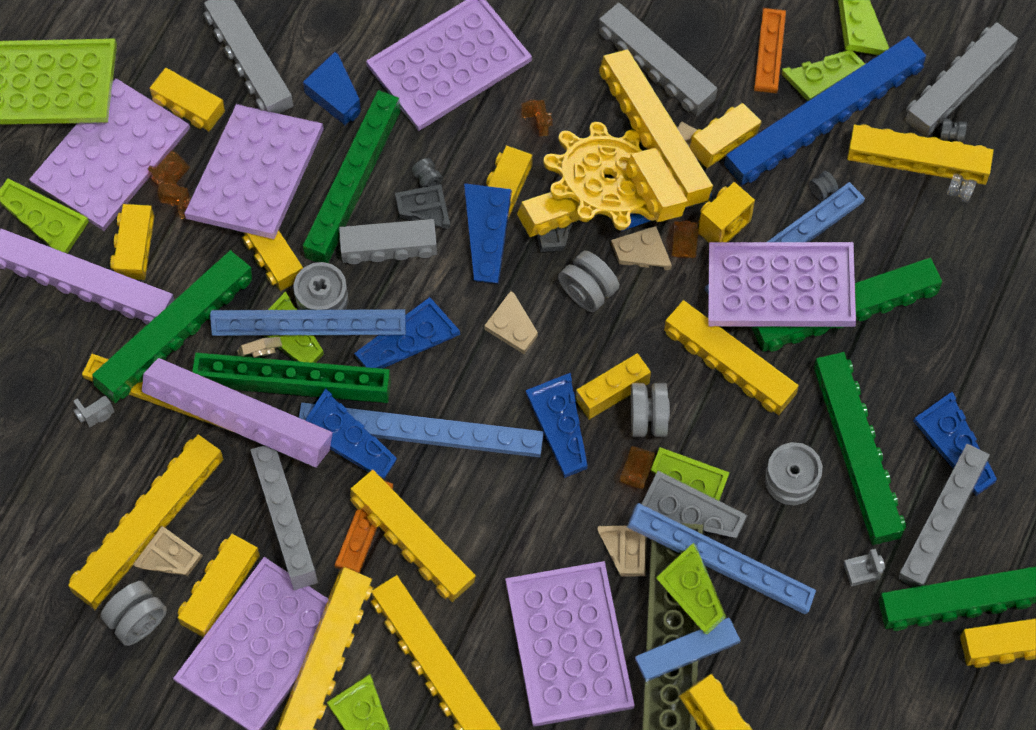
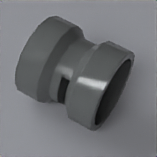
[939,118,967,143]
[411,158,443,188]

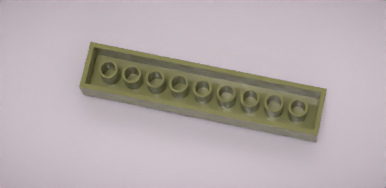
[642,523,703,730]

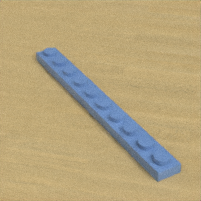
[299,403,543,458]

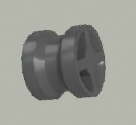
[809,171,838,201]

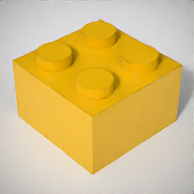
[698,182,755,242]

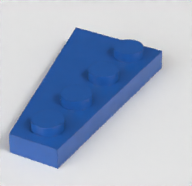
[464,184,512,284]
[354,297,460,369]
[526,373,587,478]
[305,389,397,480]
[913,392,997,496]

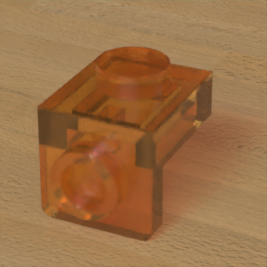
[521,100,552,137]
[148,150,190,188]
[158,183,192,219]
[672,221,698,258]
[619,446,654,489]

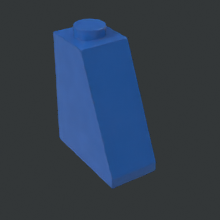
[303,52,361,125]

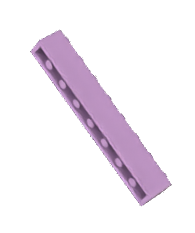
[0,229,174,325]
[142,358,333,467]

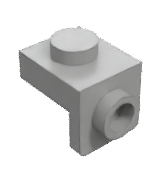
[73,395,114,427]
[843,549,885,586]

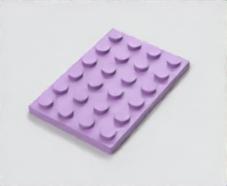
[366,0,532,131]
[29,79,190,231]
[185,104,324,239]
[709,242,856,327]
[173,557,328,730]
[506,561,634,727]

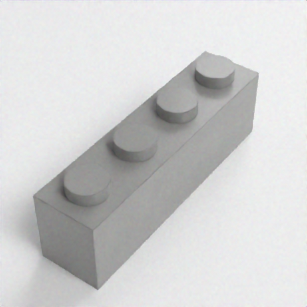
[339,219,437,264]

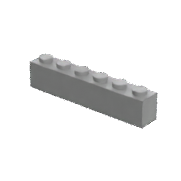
[203,0,293,114]
[599,2,717,116]
[905,22,1018,137]
[899,444,990,588]
[251,445,318,590]

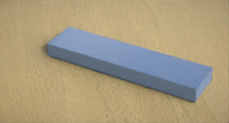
[635,618,740,682]

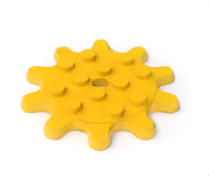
[543,122,655,230]

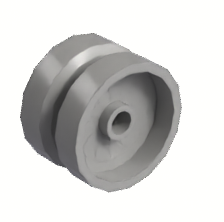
[558,250,619,312]
[294,262,349,310]
[631,383,670,437]
[765,442,823,505]
[100,581,167,646]

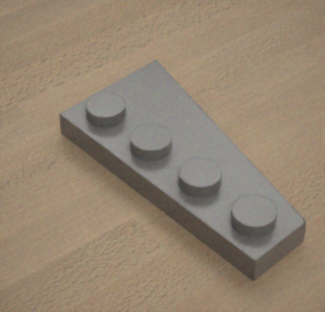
[641,471,748,538]

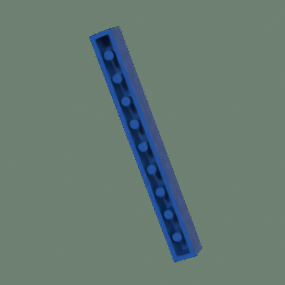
[725,36,926,186]

